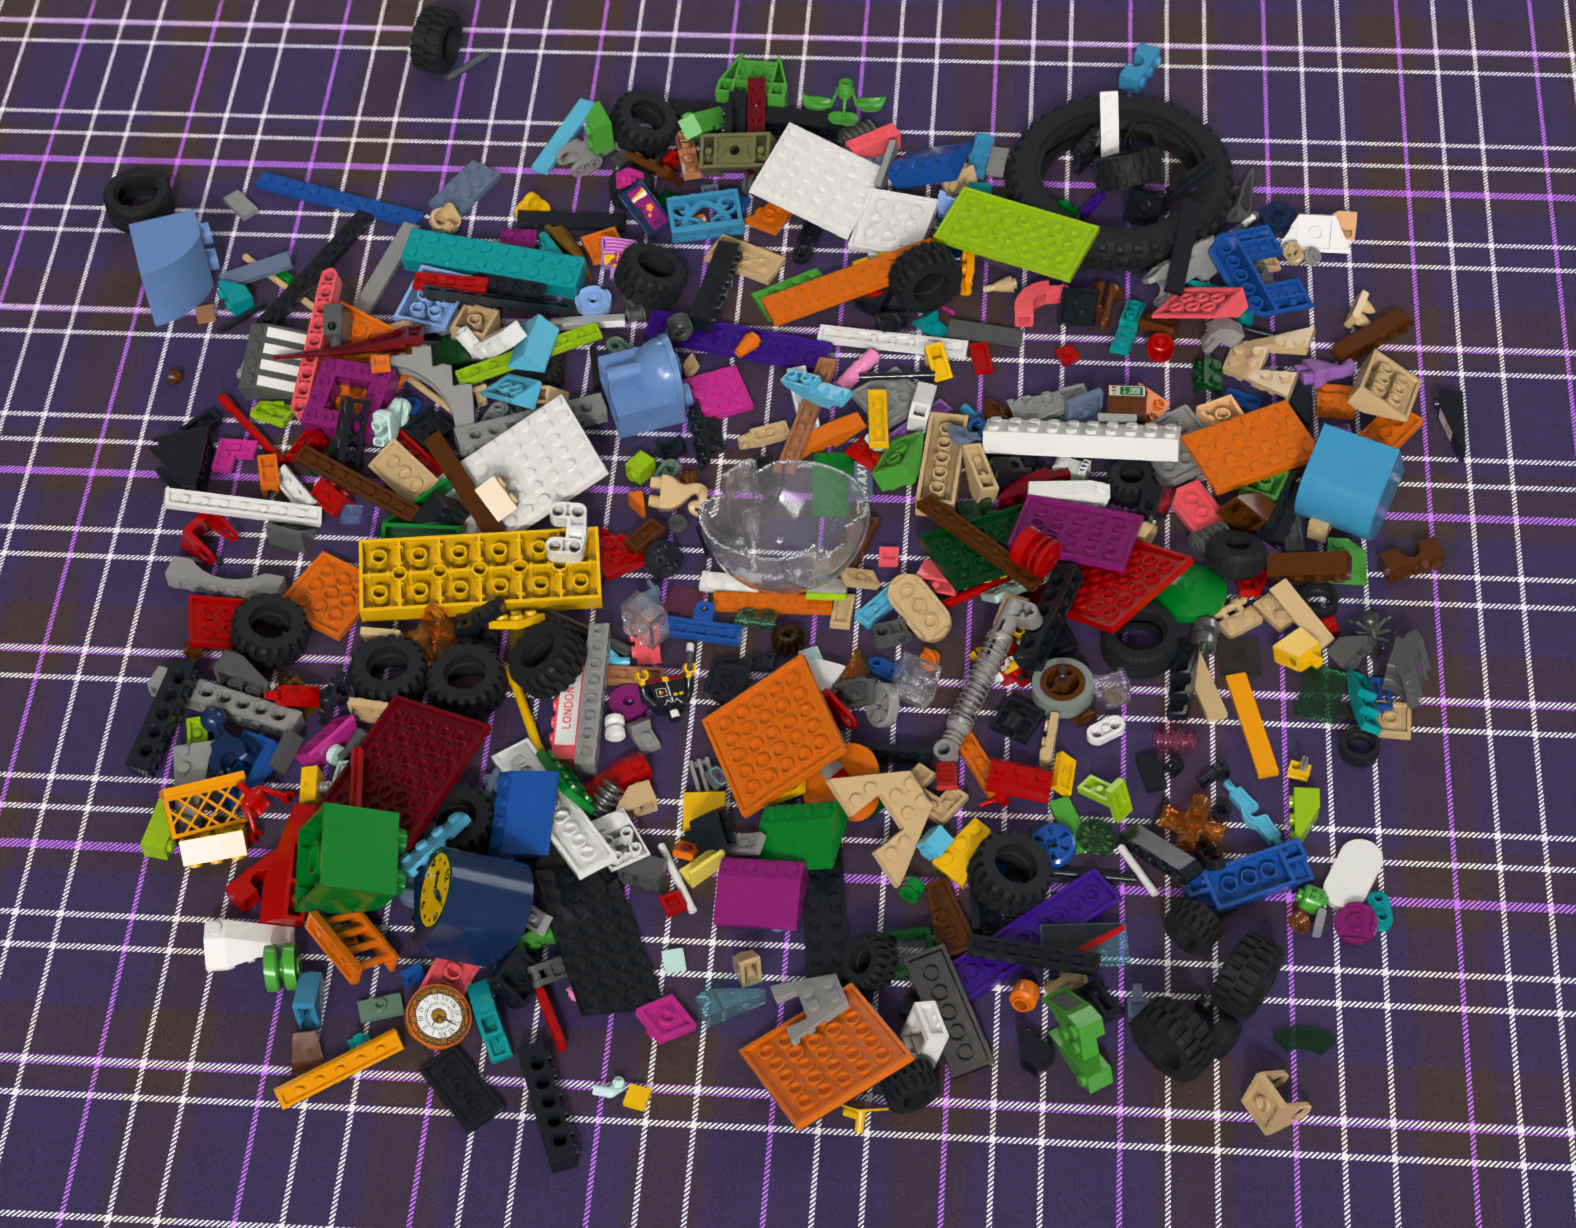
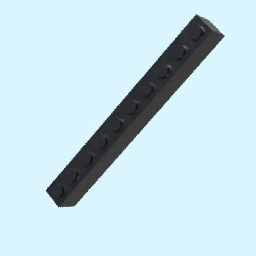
[669,100,844,140]

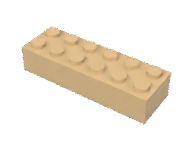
[915,412,969,516]

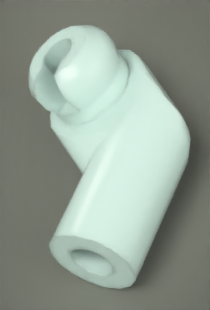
[592,1076,625,1098]

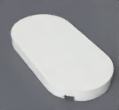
[1323,839,1383,910]

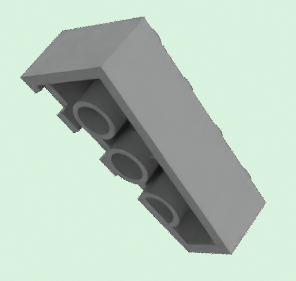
[173,740,214,828]

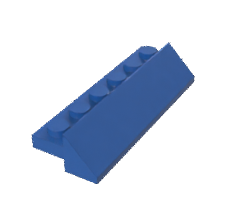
[1181,838,1315,916]

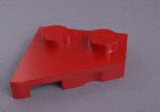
[1234,568,1269,598]

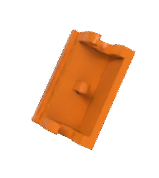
[257,453,280,498]

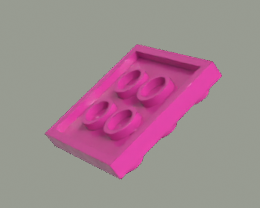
[682,365,754,419]

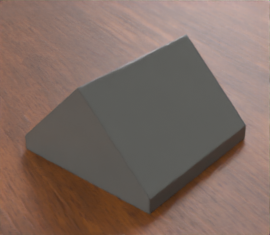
[265,522,318,554]

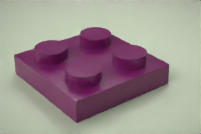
[500,229,538,249]

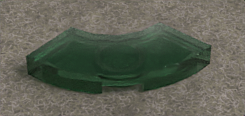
[1273,1026,1337,1056]

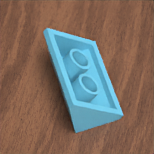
[508,314,560,373]
[480,373,542,410]

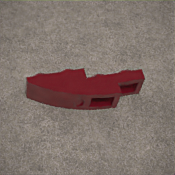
[998,467,1071,510]

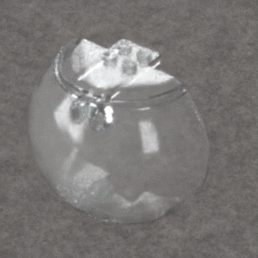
[698,458,870,595]

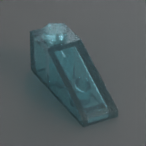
[695,988,767,1028]

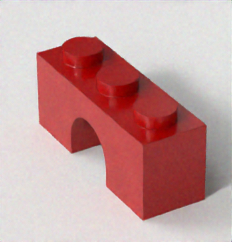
[225,849,276,914]

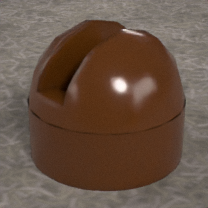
[168,369,183,384]

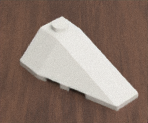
[1027,480,1110,509]
[203,920,295,971]

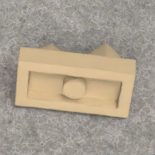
[1343,290,1375,329]
[1044,971,1088,995]

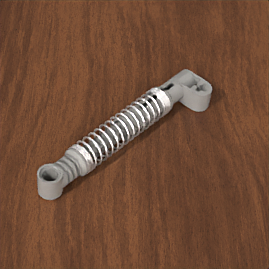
[933,597,1043,762]

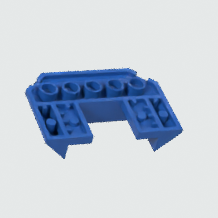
[1208,224,1314,318]

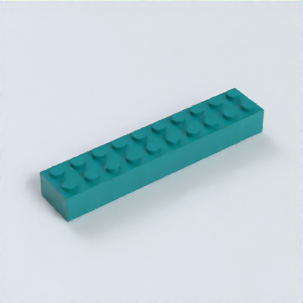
[401,228,588,300]

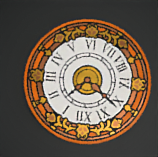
[405,984,472,1050]

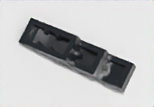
[1166,644,1199,721]

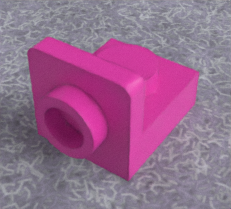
[616,167,644,190]

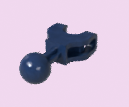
[200,706,256,777]

